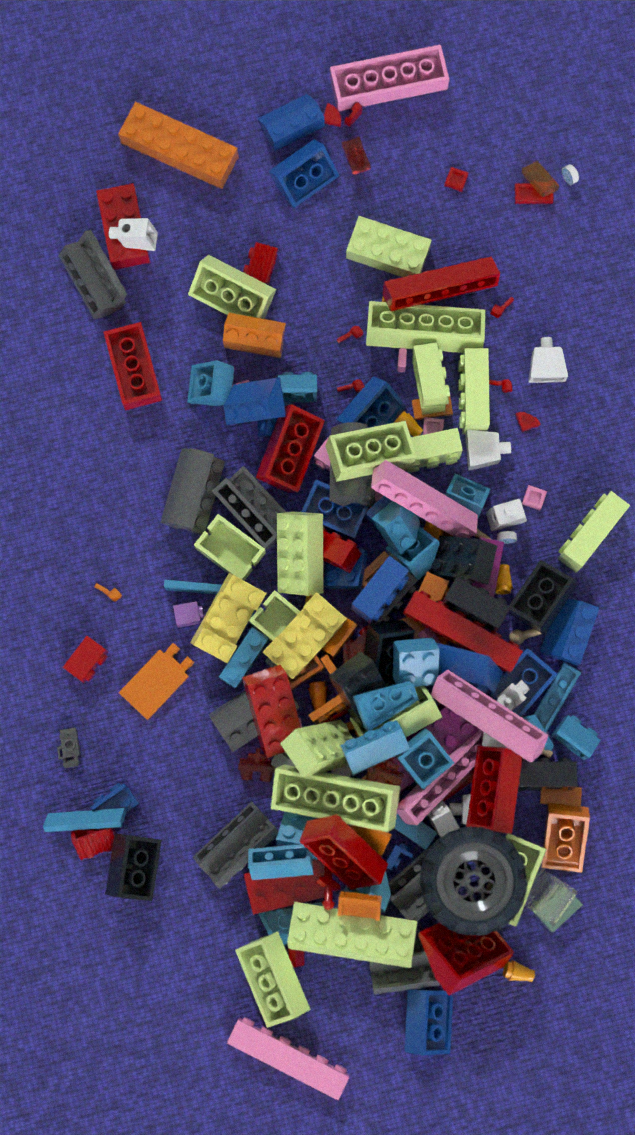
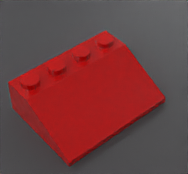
[418,923,515,995]

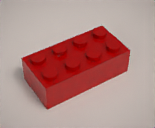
[96,183,150,270]
[104,322,163,410]
[256,404,325,493]
[242,665,301,758]
[466,746,522,834]
[299,815,388,890]
[244,859,325,915]

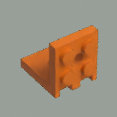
[309,655,346,725]

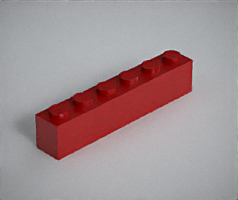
[382,256,500,311]
[403,591,523,674]

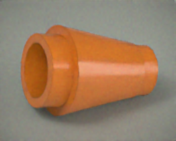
[308,681,327,711]

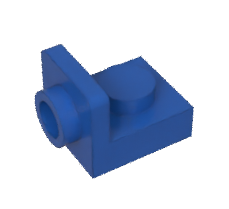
[386,843,413,870]

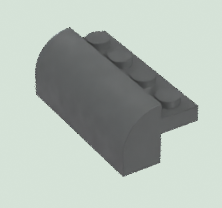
[59,230,127,320]
[329,422,375,507]
[160,448,225,535]
[212,466,286,549]
[208,690,300,752]
[193,802,279,889]
[389,837,473,921]
[369,938,440,995]

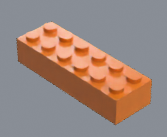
[118,102,239,189]

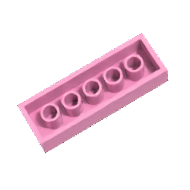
[330,45,449,111]

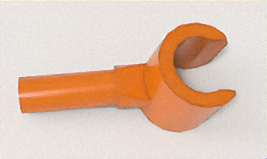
[94,583,122,602]

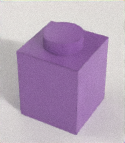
[173,601,204,628]

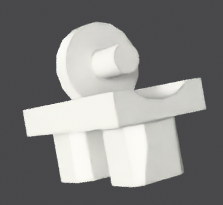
[497,680,530,711]

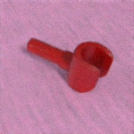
[490,297,514,318]
[336,326,364,343]
[337,379,364,393]
[489,379,512,392]

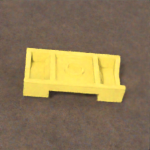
[190,573,266,663]
[263,592,347,680]

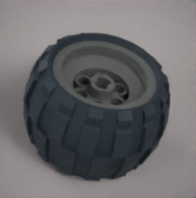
[420,827,528,936]

